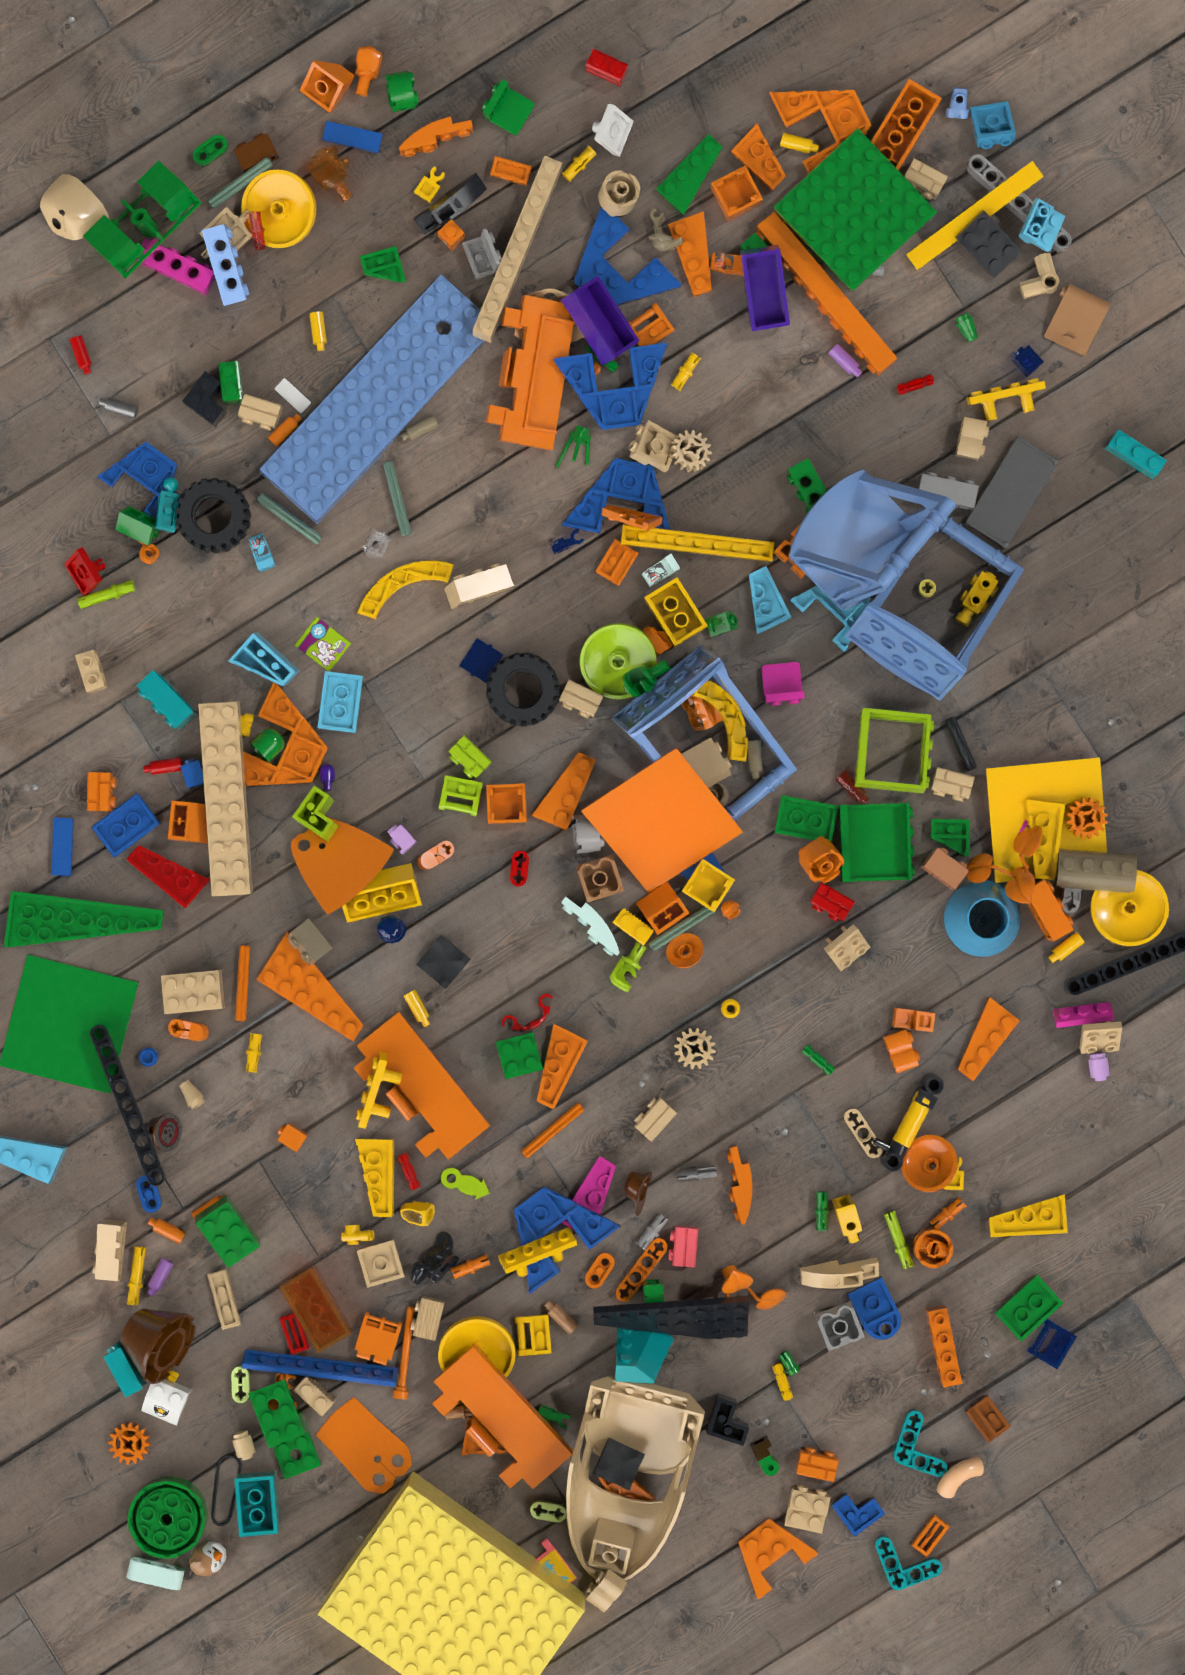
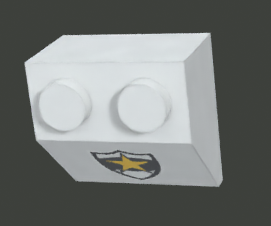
[141,1379,192,1426]

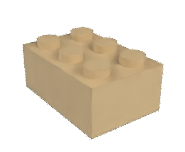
[161,970,225,1014]

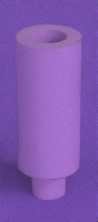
[828,344,863,378]
[147,1257,174,1296]

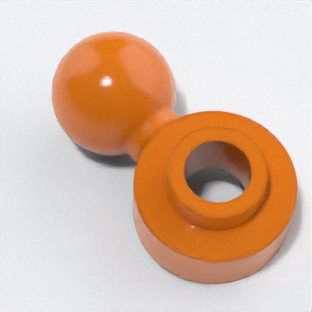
[139,538,159,564]

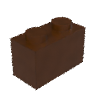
[233,133,279,173]

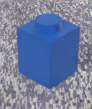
[180,758,204,789]

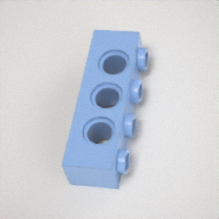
[202,224,249,306]

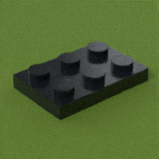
[955,209,1022,278]

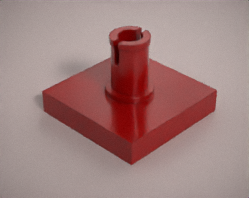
[64,547,106,596]

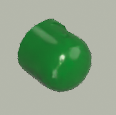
[250,728,285,762]

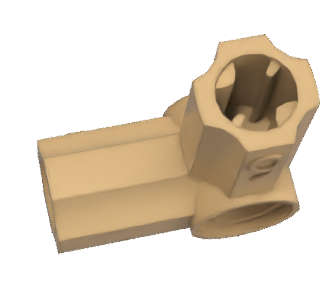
[1020,253,1059,299]

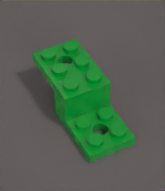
[248,1379,322,1479]

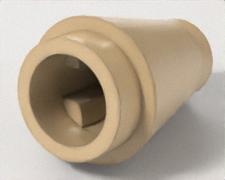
[179,1080,205,1110]

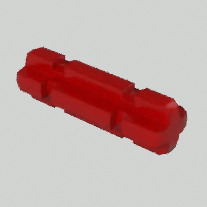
[897,374,934,395]
[398,1153,420,1190]

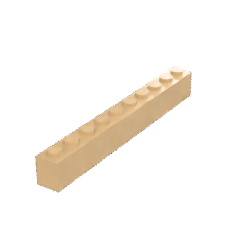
[473,156,562,343]

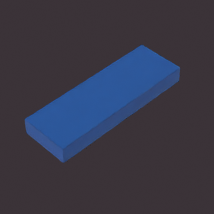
[322,121,383,154]
[51,818,74,876]

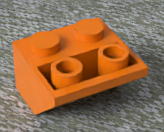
[168,801,208,844]
[636,882,689,935]

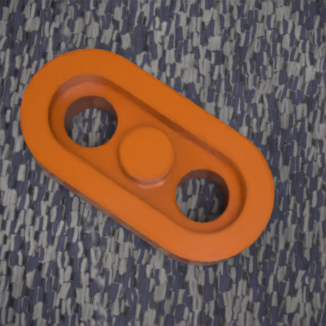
[585,1252,615,1288]

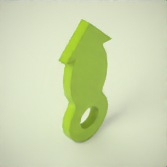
[441,1167,490,1200]

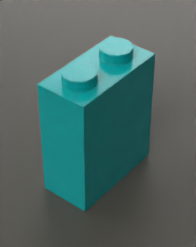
[104,1341,147,1398]

